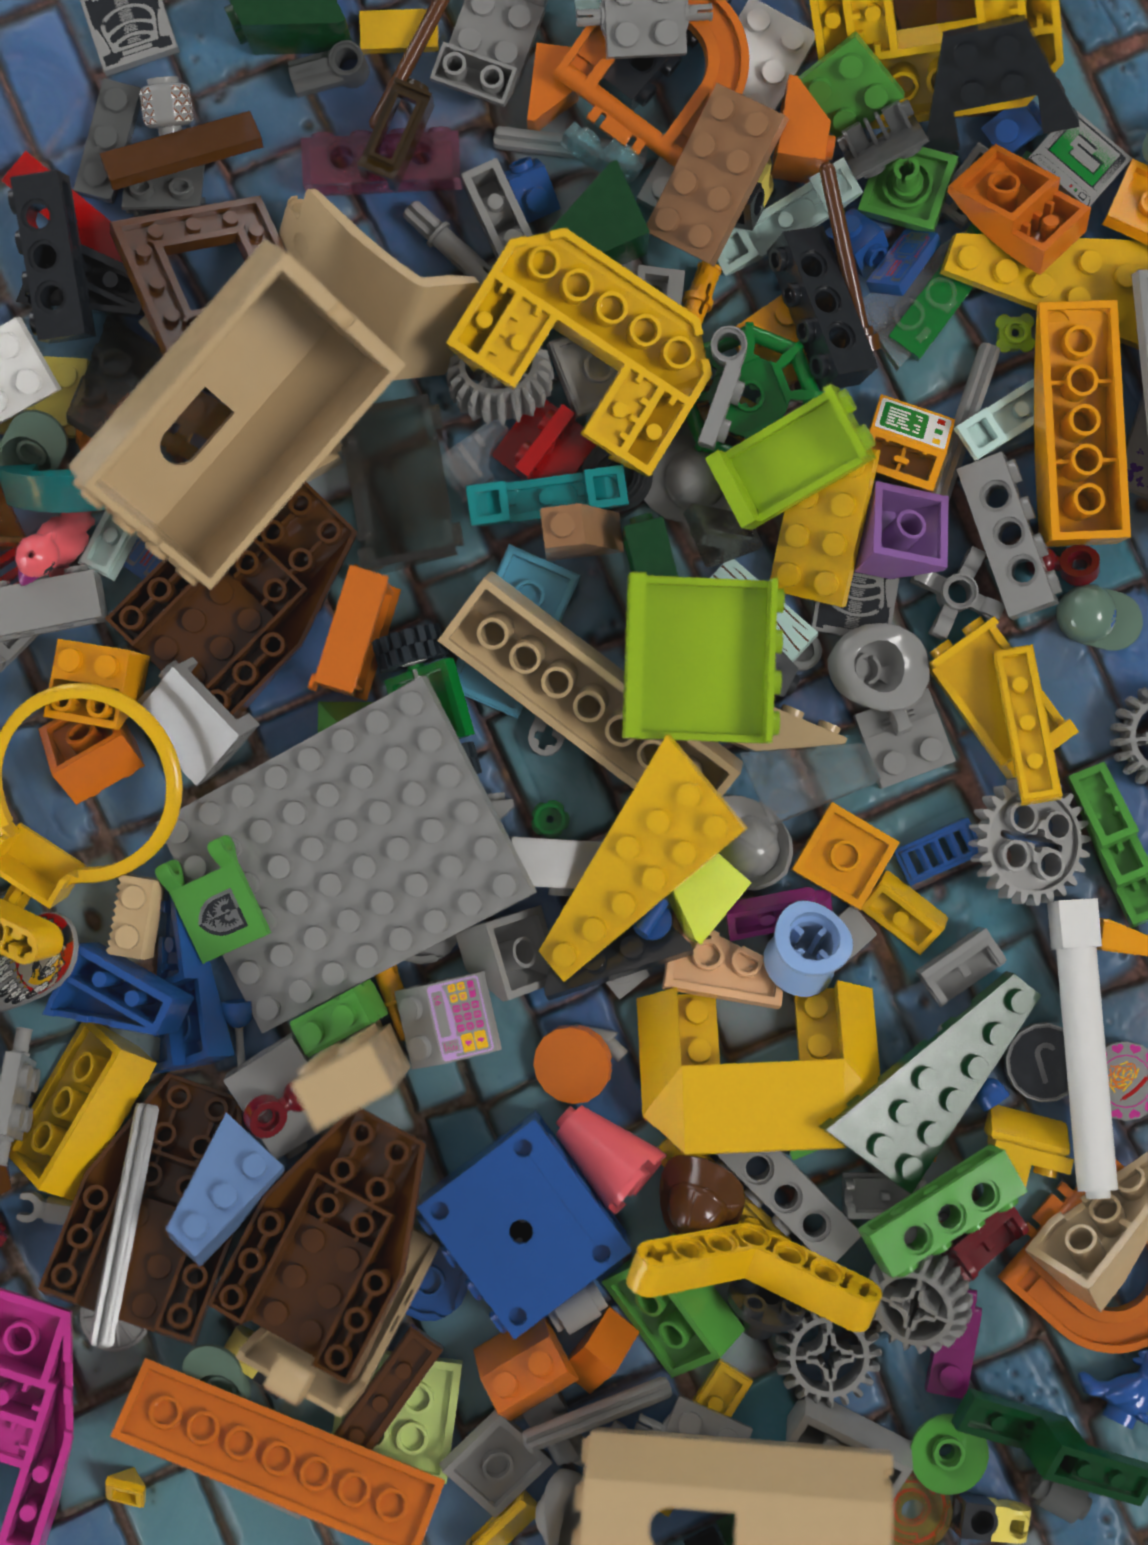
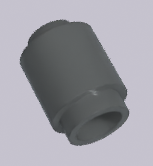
[1028,1471,1092,1524]

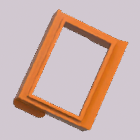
[308,564,401,701]

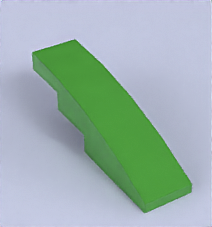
[1067,761,1148,928]

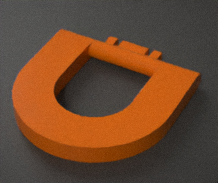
[553,0,749,168]
[997,1160,1148,1354]

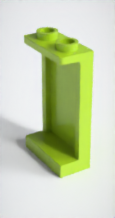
[705,384,876,530]

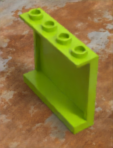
[622,572,785,744]

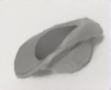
[644,434,729,523]
[827,623,930,711]
[719,795,793,891]
[535,1469,584,1545]

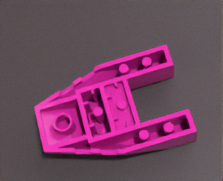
[0,1288,74,1545]

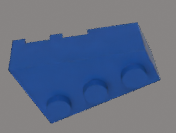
[42,942,194,1035]

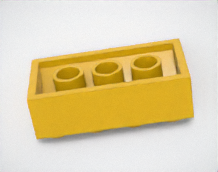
[9,1022,157,1201]

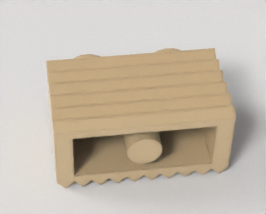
[106,874,165,960]

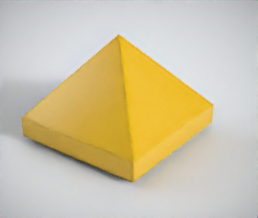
[105,1467,146,1508]

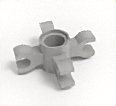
[909,546,1005,640]

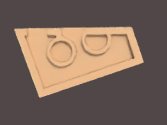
[662,912,783,1009]

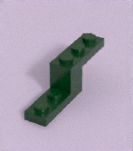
[951,1388,1148,1506]

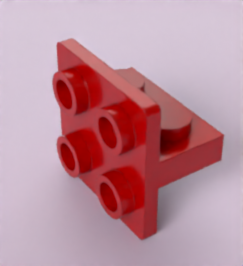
[492,399,597,480]

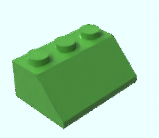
[602,1233,745,1378]

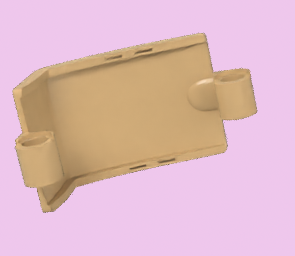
[278,189,480,380]
[236,1195,440,1417]

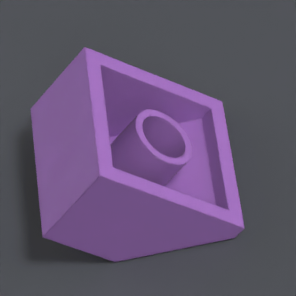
[854,481,949,579]

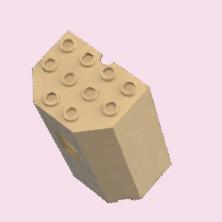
[68,239,406,590]
[571,1427,893,1545]

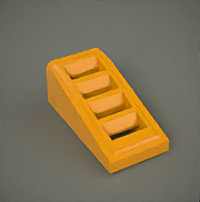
[1097,918,1148,956]

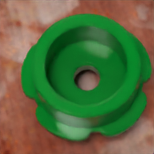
[531,800,570,839]

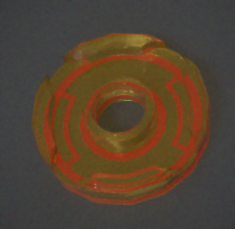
[892,1470,953,1545]

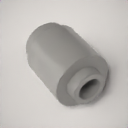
[548,1281,608,1335]

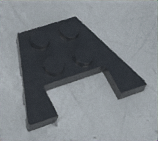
[924,14,1079,153]

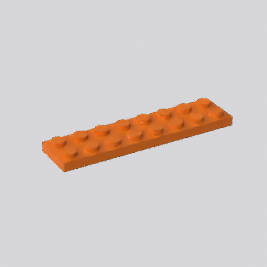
[110,1358,446,1545]

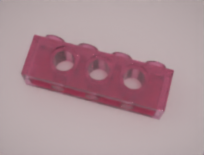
[301,126,463,196]

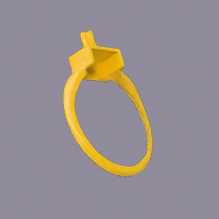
[0,683,183,909]

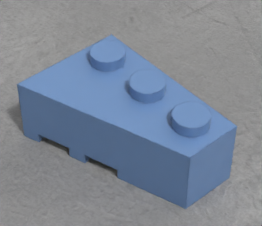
[166,1113,286,1267]

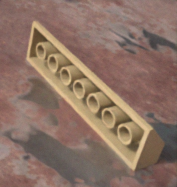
[437,571,743,796]

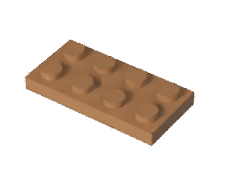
[646,83,789,267]

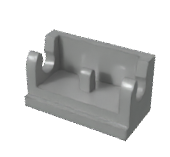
[915,927,1007,1007]
[842,1172,927,1219]

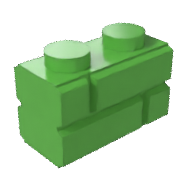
[290,979,388,1057]

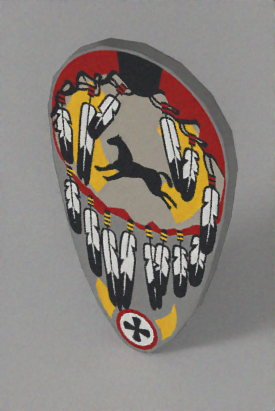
[0,912,79,1011]

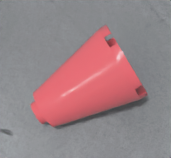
[555,1105,667,1215]

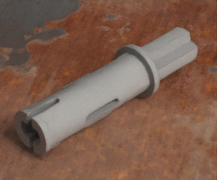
[403,201,492,288]

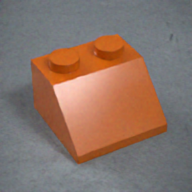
[771,74,836,184]
[38,719,145,805]
[473,1316,579,1421]

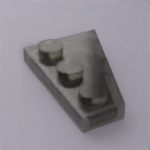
[66,315,163,438]

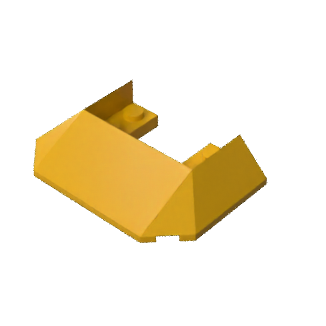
[809,0,1064,129]
[445,228,712,477]
[636,980,880,1155]

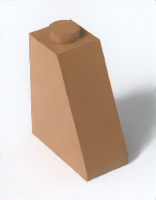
[540,503,624,561]

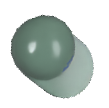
[0,410,68,471]
[1056,584,1143,651]
[182,1344,251,1400]

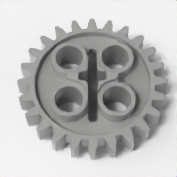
[968,779,1091,906]

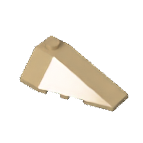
[1025,1152,1148,1313]

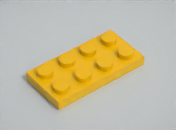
[770,448,881,607]

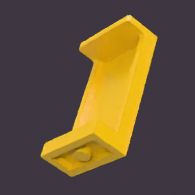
[929,616,1079,779]

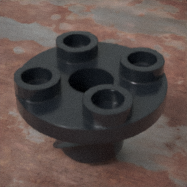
[727,1279,807,1340]

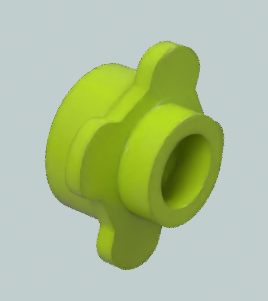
[995,313,1035,353]

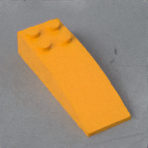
[1034,300,1131,547]

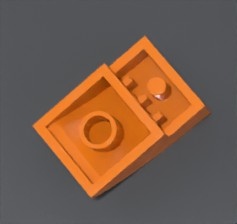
[947,144,1091,275]

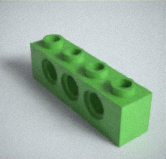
[857,1144,1028,1278]

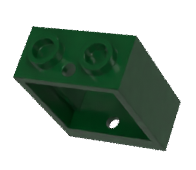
[622,513,678,577]

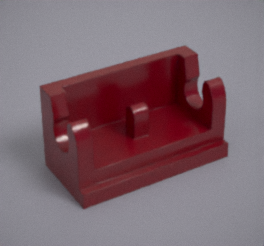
[941,1207,1029,1282]

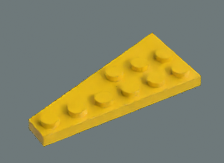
[940,233,1148,350]
[538,734,748,982]

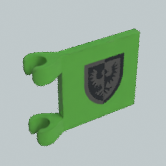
[155,835,272,964]

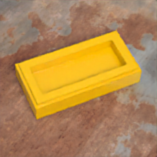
[359,9,439,54]

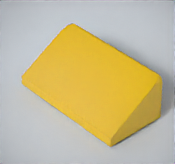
[861,870,948,955]
[984,1105,1070,1157]
[466,1490,537,1545]

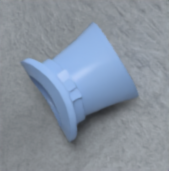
[763,901,853,997]

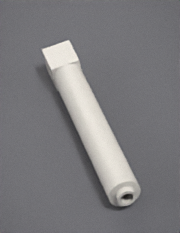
[1047,898,1118,1199]

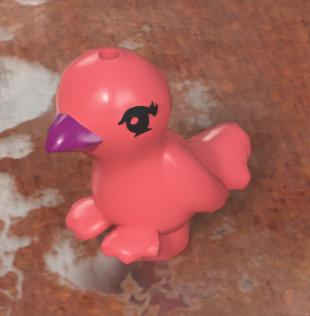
[15,511,95,586]

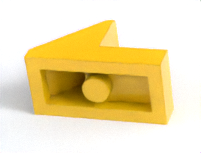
[987,1136,1074,1196]

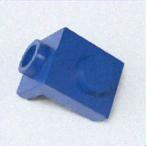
[981,100,1043,153]
[504,157,561,223]
[825,207,890,278]

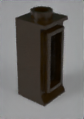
[357,77,434,192]

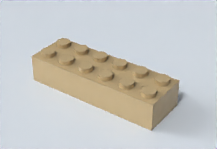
[291,1020,411,1131]

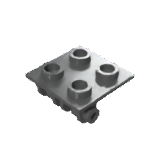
[836,99,929,180]
[121,164,206,217]

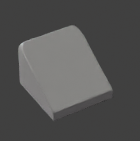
[837,906,877,960]

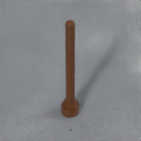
[369,0,450,129]
[819,162,882,351]

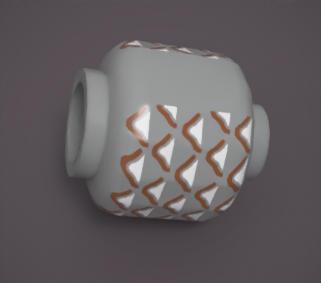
[139,76,194,136]

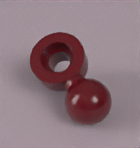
[1026,545,1100,586]
[243,1080,305,1138]

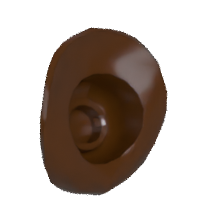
[659,1155,745,1235]

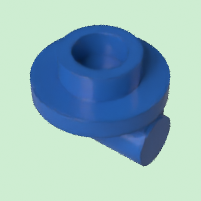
[632,899,672,940]

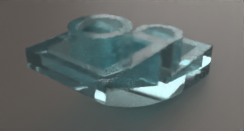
[560,122,643,183]

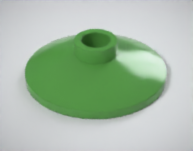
[910,1413,989,1495]

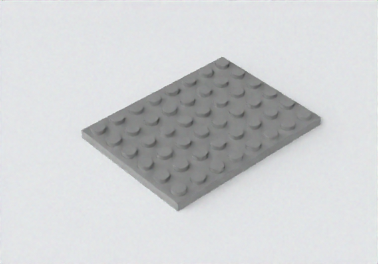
[156,676,537,1033]

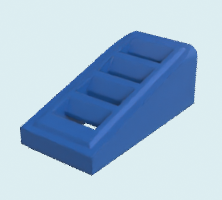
[894,817,979,886]

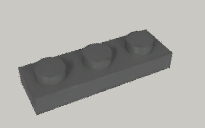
[73,78,141,204]

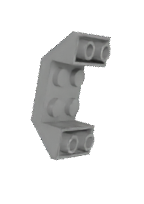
[430,0,548,107]

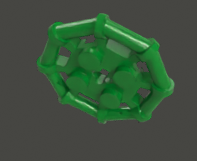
[686,322,824,454]

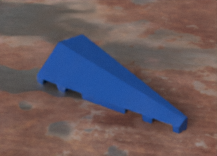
[152,880,235,1074]

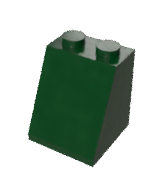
[224,0,352,55]
[547,160,650,265]

